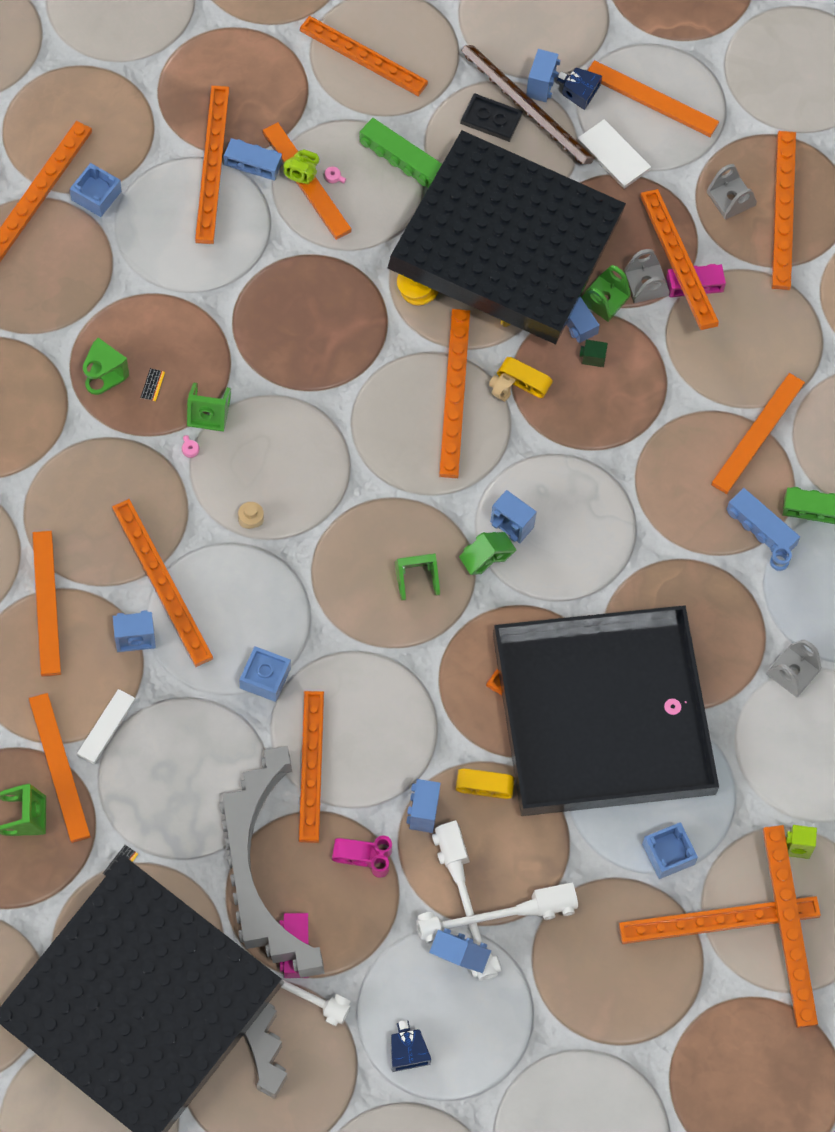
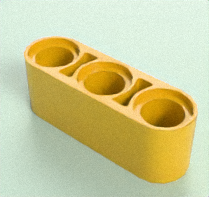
[497,357,553,398]
[456,769,515,799]

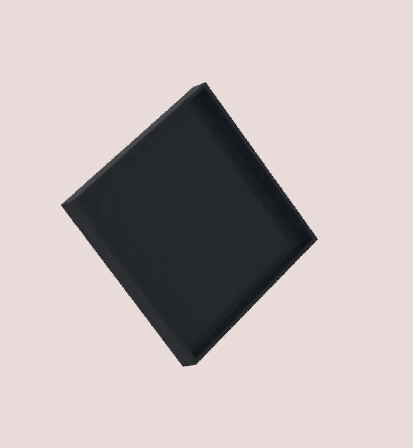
[387,130,626,345]
[493,605,719,816]
[0,855,284,1132]

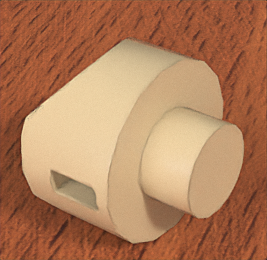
[489,373,516,402]
[238,502,264,529]

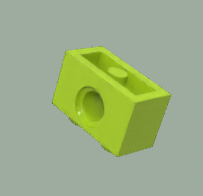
[786,825,817,859]

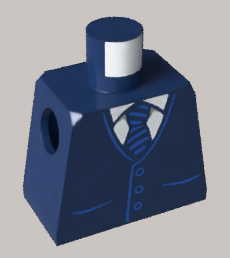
[557,68,602,110]
[391,1020,431,1072]

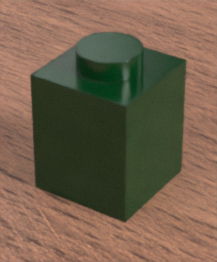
[579,339,608,368]

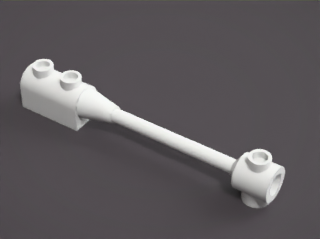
[432,820,502,981]
[417,882,578,944]
[281,979,351,1026]

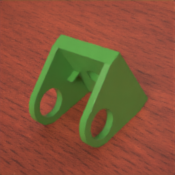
[581,265,631,322]
[83,338,129,395]
[187,382,231,432]
[394,553,440,600]
[0,784,46,836]

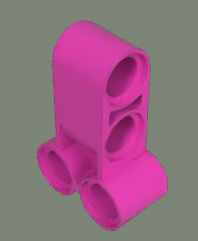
[332,835,392,878]

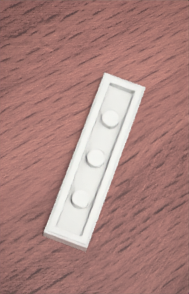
[77,689,135,765]

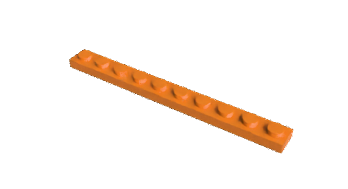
[195,85,229,244]
[0,121,92,262]
[772,131,796,290]
[640,189,719,330]
[439,309,470,478]
[112,499,213,667]
[763,825,818,1028]
[619,896,821,944]

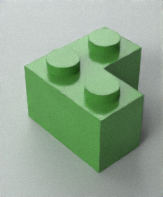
[459,532,517,575]

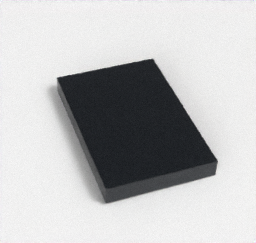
[460,93,523,142]

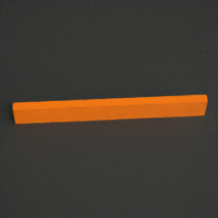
[300,15,428,97]
[587,60,719,138]
[263,122,352,240]
[711,373,805,494]
[32,531,61,677]
[299,691,324,843]
[29,693,91,843]

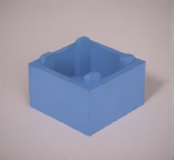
[526,49,561,102]
[70,163,122,217]
[490,490,537,543]
[113,610,156,652]
[239,646,291,702]
[406,779,441,833]
[642,822,698,879]
[429,928,492,973]

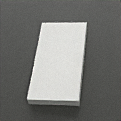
[577,119,651,189]

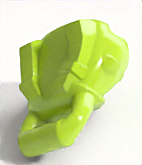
[283,149,320,184]

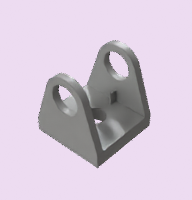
[707,164,757,220]
[624,249,670,303]
[767,640,822,697]

